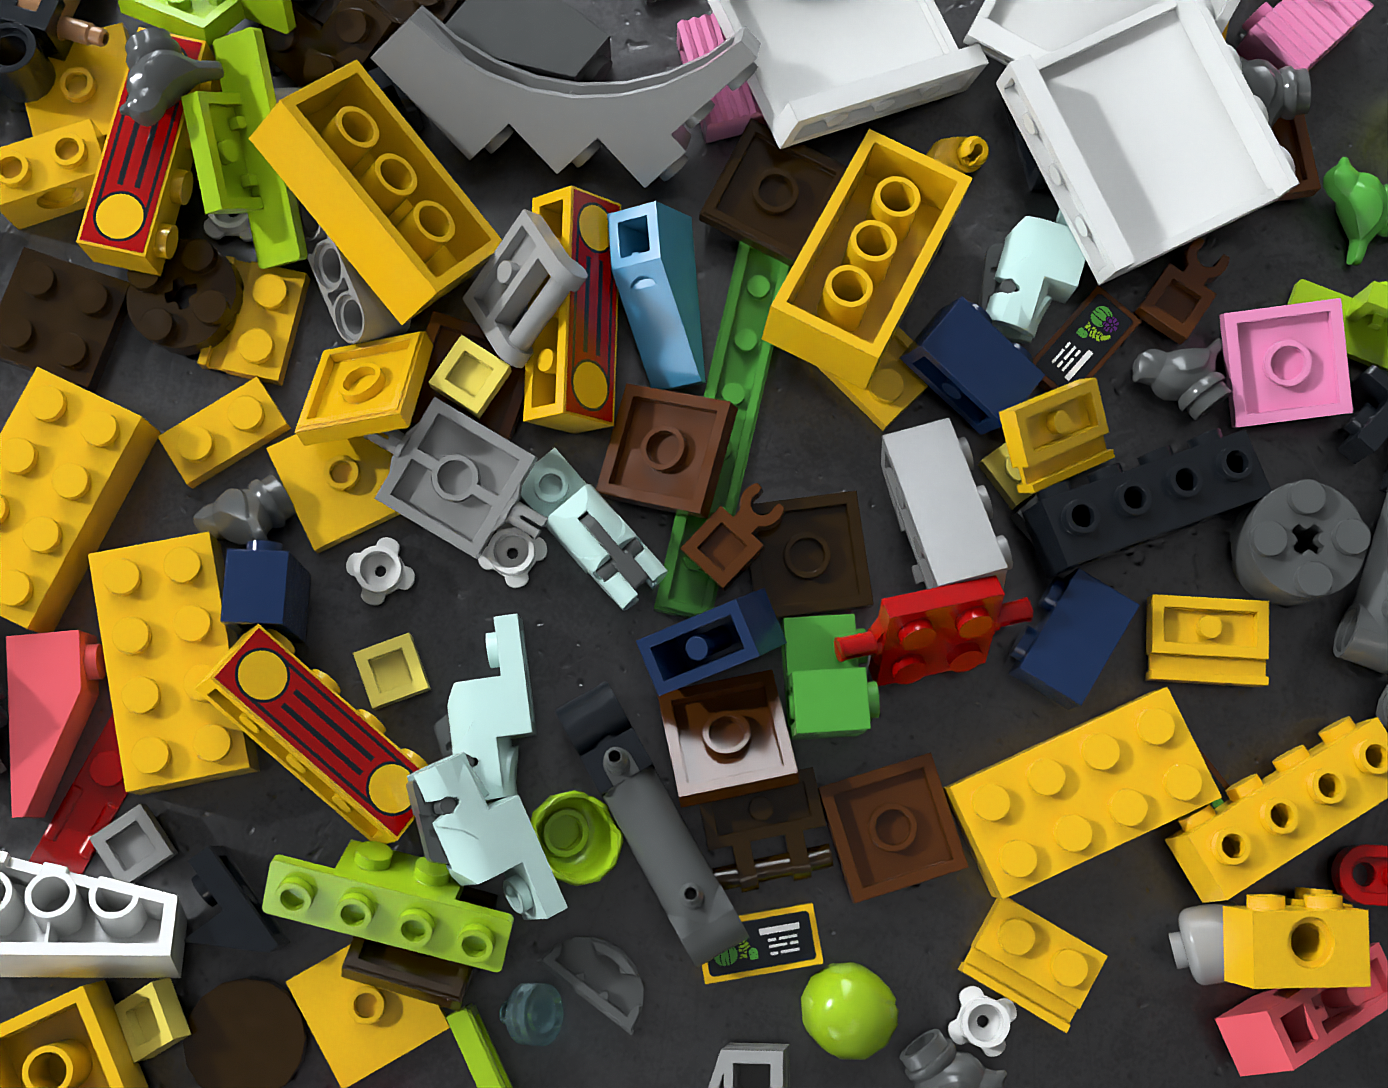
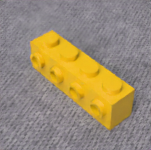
[1165,716,1388,903]

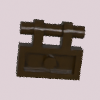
[699,767,834,893]

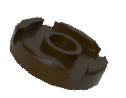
[183,977,308,1088]

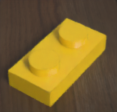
[157,376,291,489]

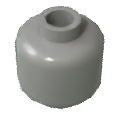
[1168,900,1238,986]

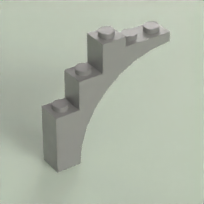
[370,5,761,188]

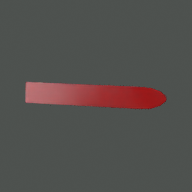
[29,713,129,875]

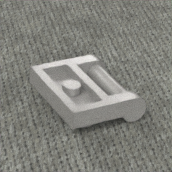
[462,209,588,368]

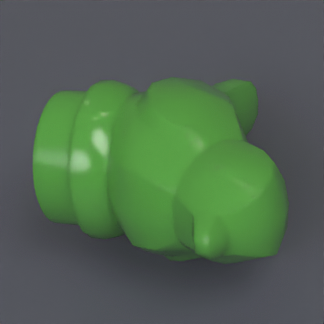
[1323,157,1388,266]

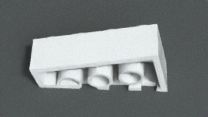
[0,851,188,978]

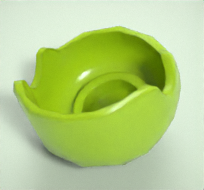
[530,790,623,886]
[801,962,899,1060]

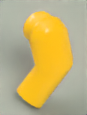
[926,136,989,174]

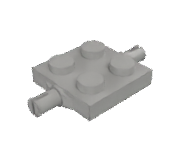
[364,397,548,559]

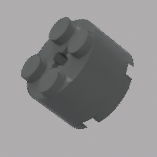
[1229,479,1371,605]

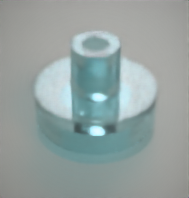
[499,983,563,1046]

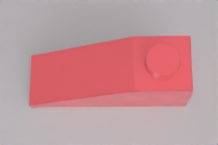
[6,630,106,819]
[1215,942,1388,1077]

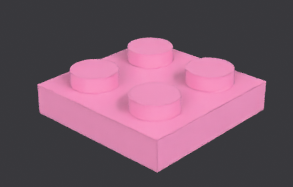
[1219,298,1353,428]

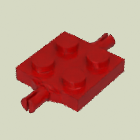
[834,575,1033,686]

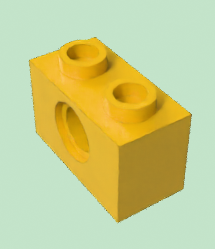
[0,118,106,230]
[1223,894,1371,989]

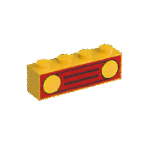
[76,27,221,276]
[523,185,621,434]
[195,624,428,844]

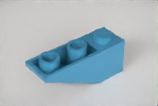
[607,201,706,391]

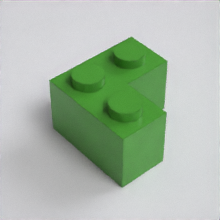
[780,614,880,741]

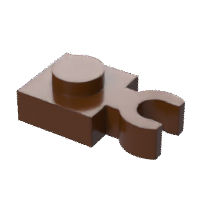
[1134,237,1230,345]
[680,483,785,591]

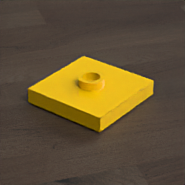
[25,23,129,138]
[295,331,434,446]
[266,432,400,554]
[286,944,450,1088]

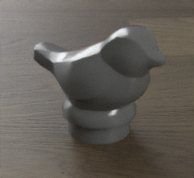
[119,27,224,127]
[1239,56,1311,129]
[1132,338,1232,421]
[193,475,296,545]
[900,1029,1008,1088]

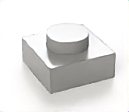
[89,803,178,884]

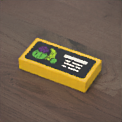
[702,903,823,984]

